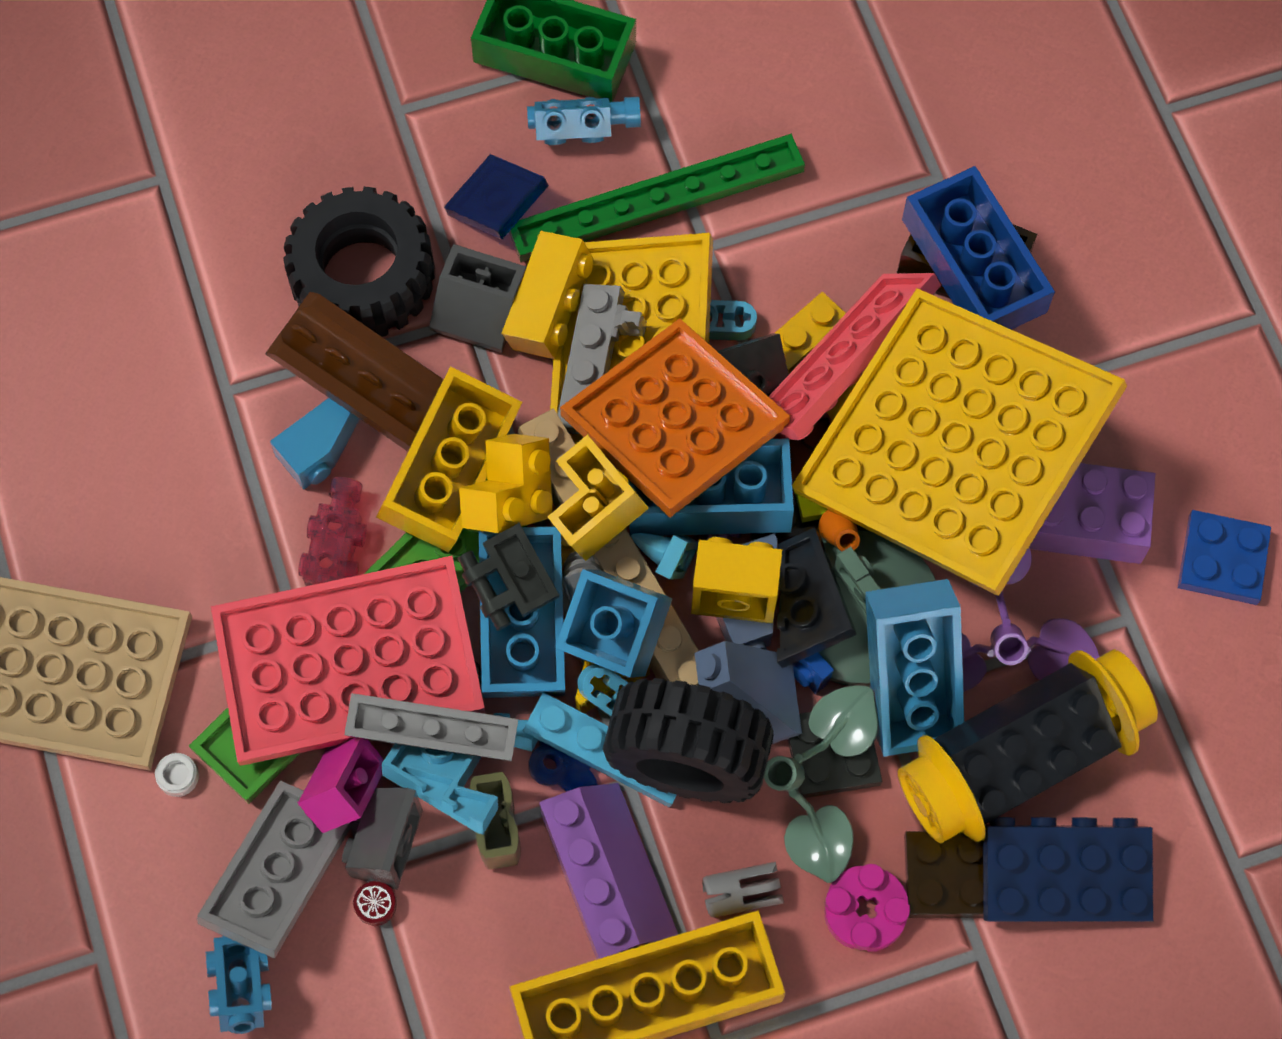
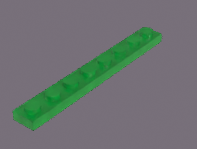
[508,133,805,262]

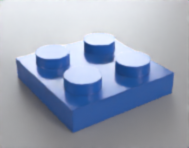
[1177,510,1271,605]

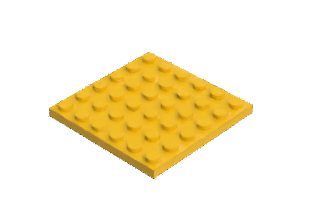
[792,288,1127,596]

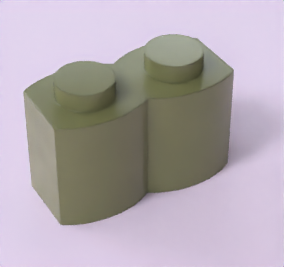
[470,772,521,870]

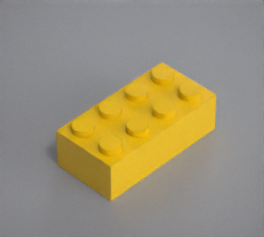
[376,366,522,553]

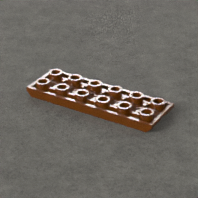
[265,292,443,451]

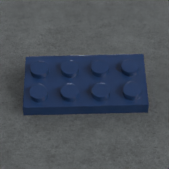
[983,817,1153,922]

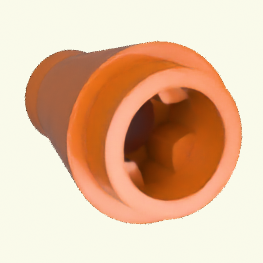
[818,510,860,551]

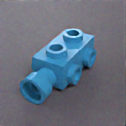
[527,97,641,145]
[206,935,272,1034]

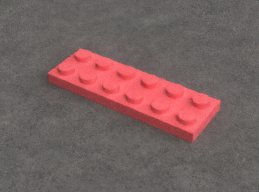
[768,273,941,440]

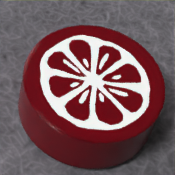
[353,881,397,926]

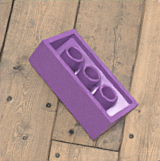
[539,783,678,959]

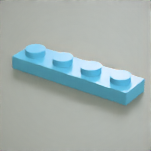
[523,692,677,807]

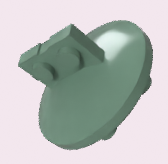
[779,530,936,687]

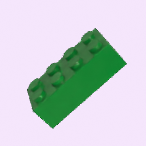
[471,0,636,102]

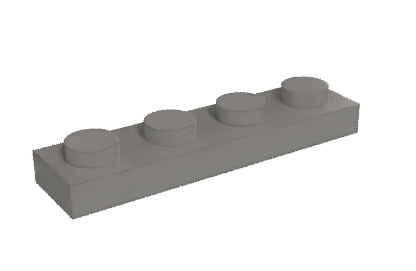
[344,693,518,761]

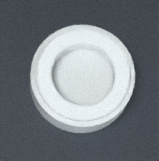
[155,753,199,797]

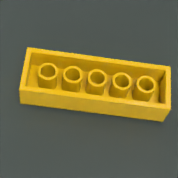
[509,910,785,1039]

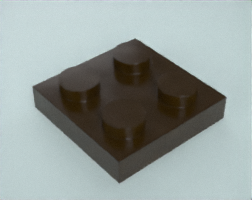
[904,831,983,918]

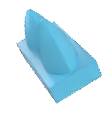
[631,533,699,579]

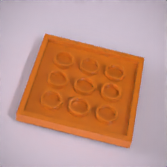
[560,318,790,518]

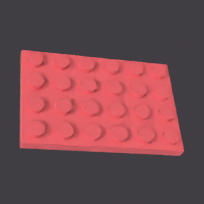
[211,556,486,766]

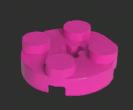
[824,864,910,951]

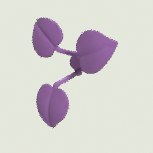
[962,547,1099,692]

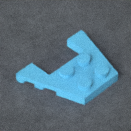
[382,713,538,834]

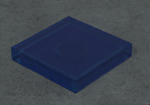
[444,154,549,240]

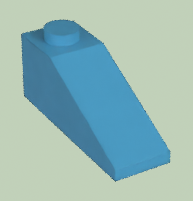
[270,398,360,490]

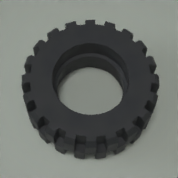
[283,187,435,337]
[603,678,774,803]

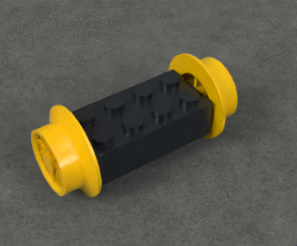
[898,649,1158,843]

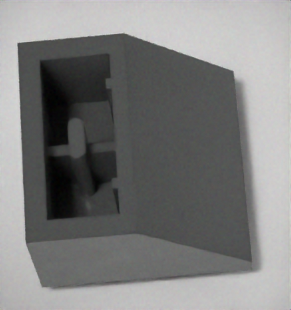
[429,244,526,353]

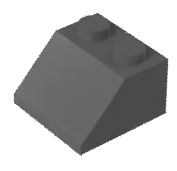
[342,788,423,890]

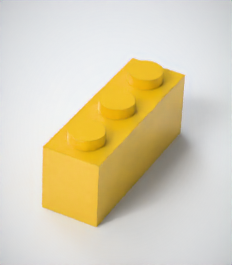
[501,231,593,359]

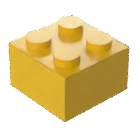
[691,537,782,623]

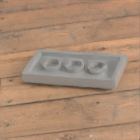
[197,780,355,959]

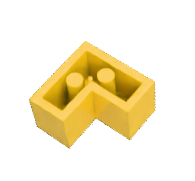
[459,434,553,533]
[547,434,649,561]

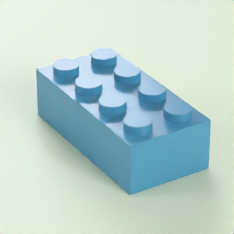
[628,438,794,536]
[478,527,565,698]
[865,579,964,757]

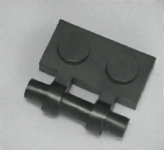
[458,523,559,631]

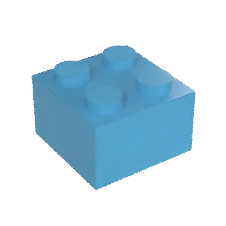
[555,569,673,678]

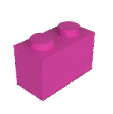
[297,737,384,833]

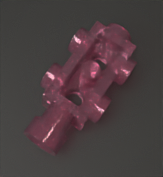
[298,477,367,586]

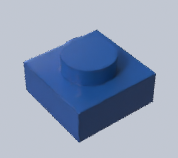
[792,653,834,694]

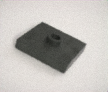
[717,333,789,396]

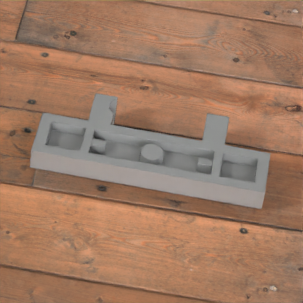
[558,284,647,434]

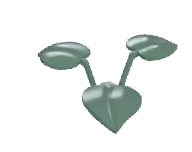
[764,686,878,883]

